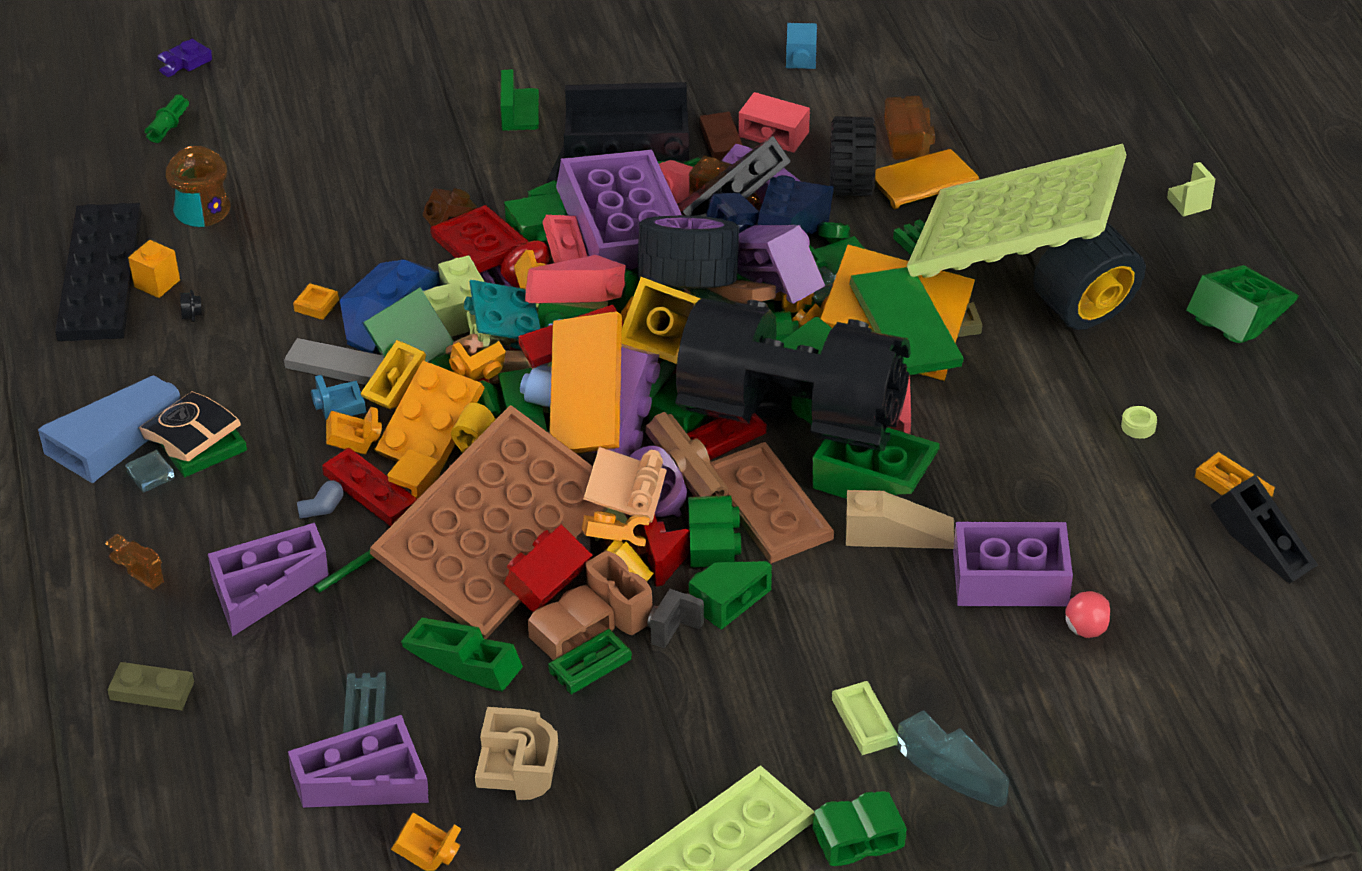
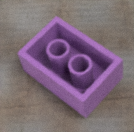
[953,522,1073,606]

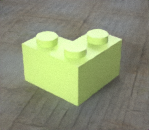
[423,255,484,337]

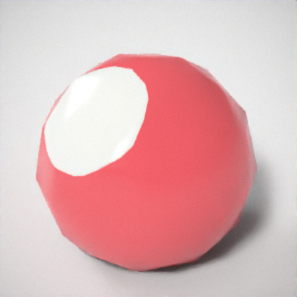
[1065,591,1110,638]

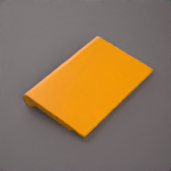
[875,149,980,209]

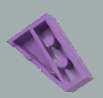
[591,344,660,456]
[208,523,328,636]

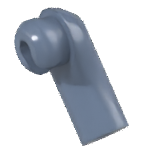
[297,481,343,519]

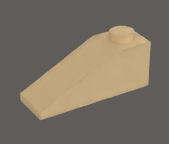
[846,490,954,549]

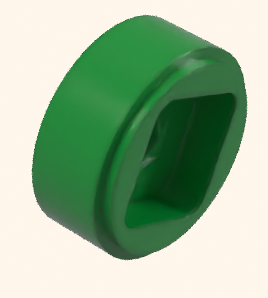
[818,222,851,243]

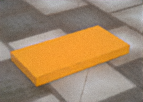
[550,311,622,453]

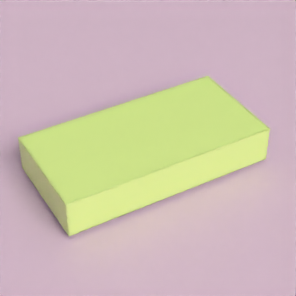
[832,681,898,755]

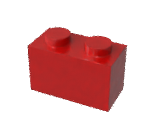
[504,524,592,612]

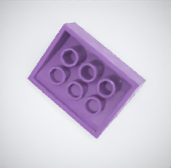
[556,150,682,270]

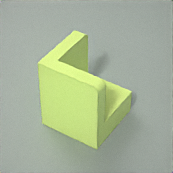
[1167,162,1215,217]

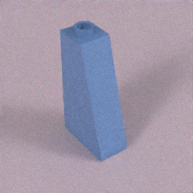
[38,375,180,483]

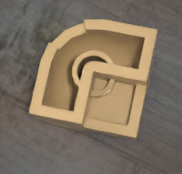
[475,707,558,800]

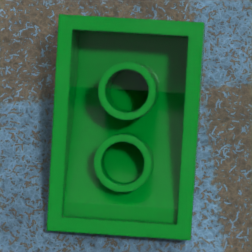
[1186,265,1299,343]
[813,427,940,498]

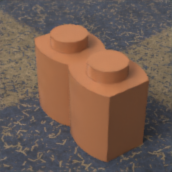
[585,551,652,635]
[528,585,615,660]

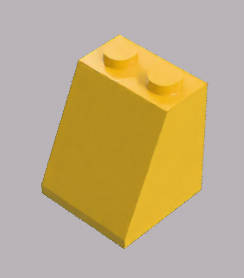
[622,277,701,364]

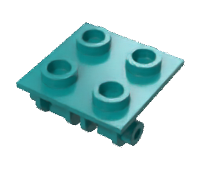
[464,280,540,339]

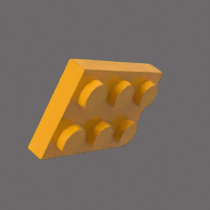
[375,361,485,472]

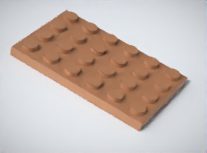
[370,405,608,639]

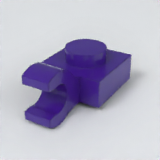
[158,38,212,77]

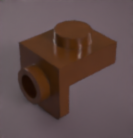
[423,188,478,226]

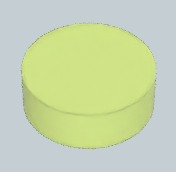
[1121,406,1157,439]

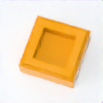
[293,283,339,320]

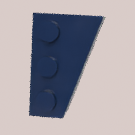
[758,175,834,234]

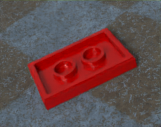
[430,205,529,273]

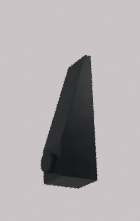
[678,136,791,217]

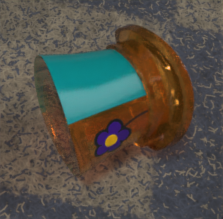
[166,146,231,227]

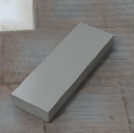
[284,338,384,385]

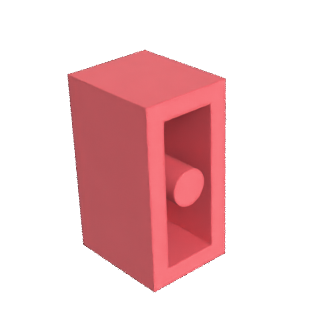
[739,92,810,153]

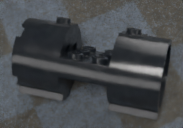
[675,298,911,451]

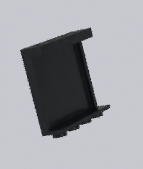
[564,82,690,161]

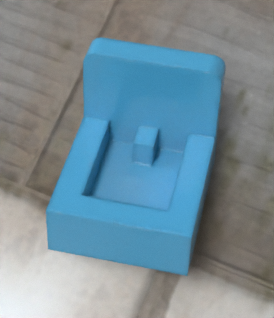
[311,375,366,420]

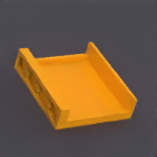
[820,245,975,381]

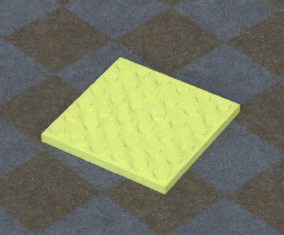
[907,144,1127,278]

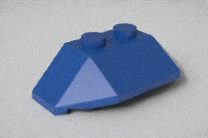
[340,260,440,354]

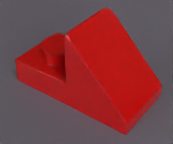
[639,515,690,587]

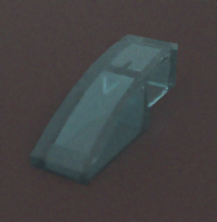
[897,710,1010,807]

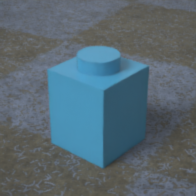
[786,23,817,69]

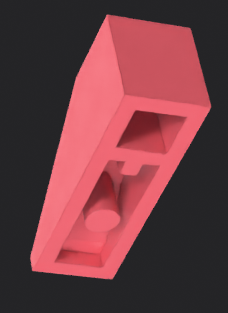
[525,255,626,303]

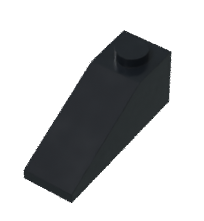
[1210,474,1318,584]

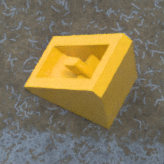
[360,340,426,409]

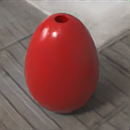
[500,240,551,288]

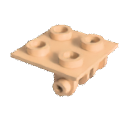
[583,447,667,523]

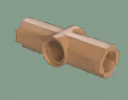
[645,412,728,497]

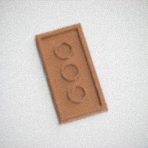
[710,442,834,564]

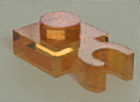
[106,534,164,590]

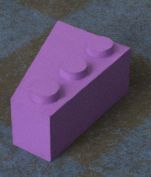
[737,225,825,304]
[288,715,429,808]

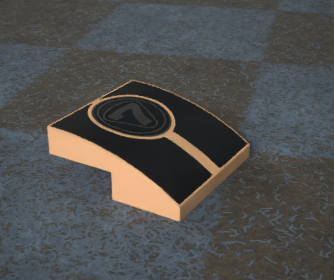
[139,392,241,462]

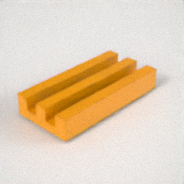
[1195,452,1275,497]

